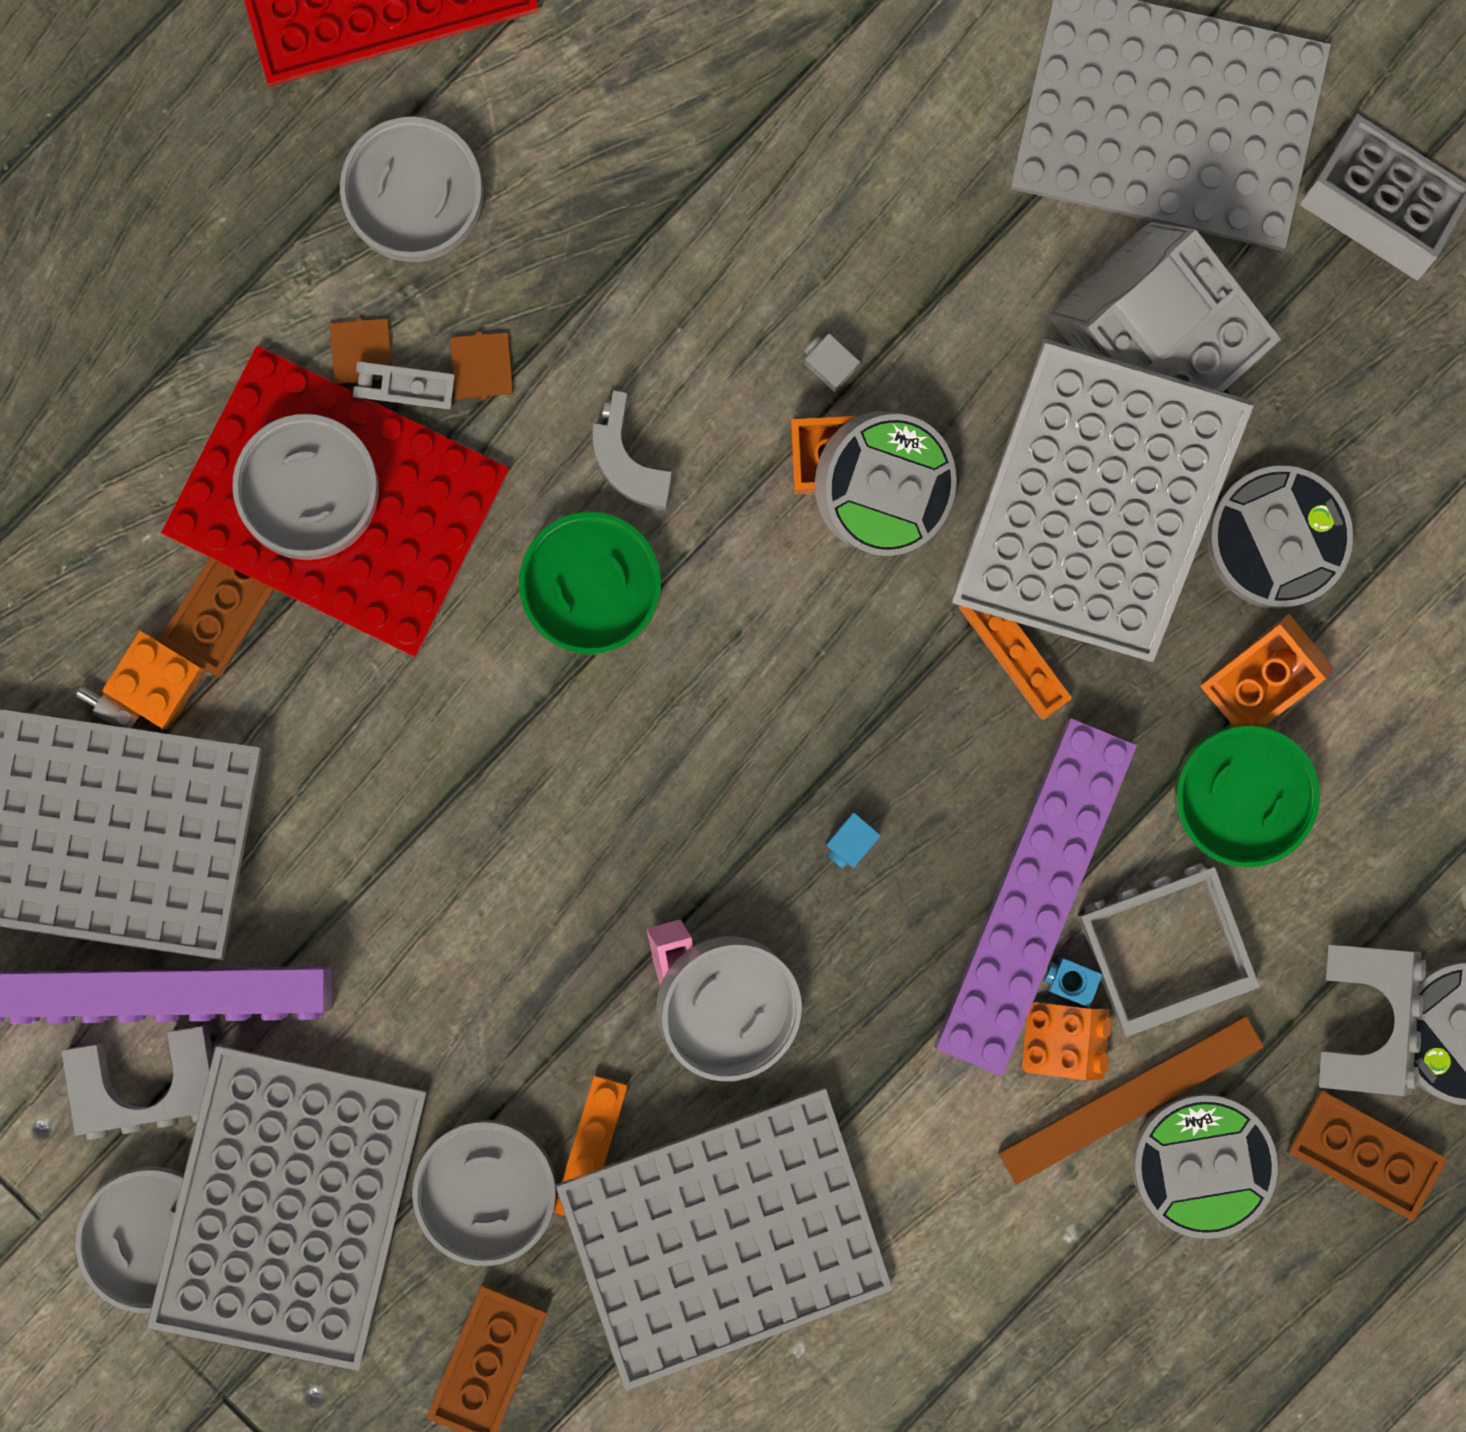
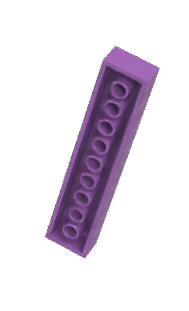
[934,719,1137,1077]
[0,966,333,1024]

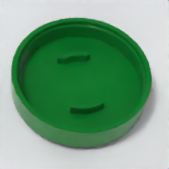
[519,512,661,655]
[1174,723,1320,868]

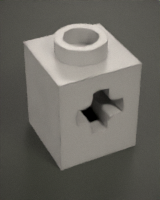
[804,334,860,392]

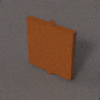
[330,317,392,385]
[450,331,513,400]

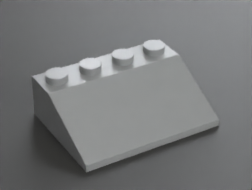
[1299,114,1466,281]

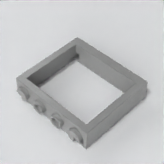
[1077,862,1260,1037]

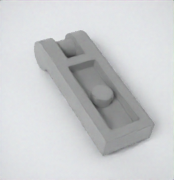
[353,362,455,410]

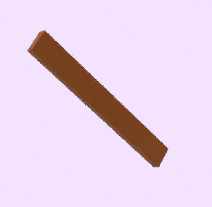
[998,1016,1264,1185]

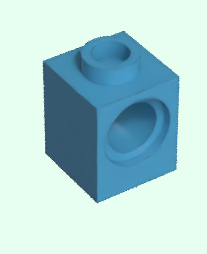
[826,813,881,869]
[1044,957,1103,1008]

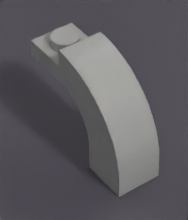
[593,391,672,510]

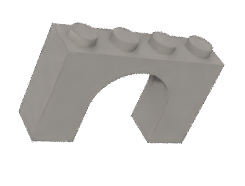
[1319,945,1426,1096]
[61,1024,213,1140]

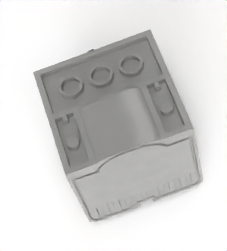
[1048,222,1281,395]

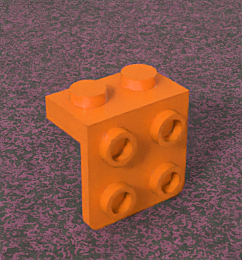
[1022,1002,1112,1081]

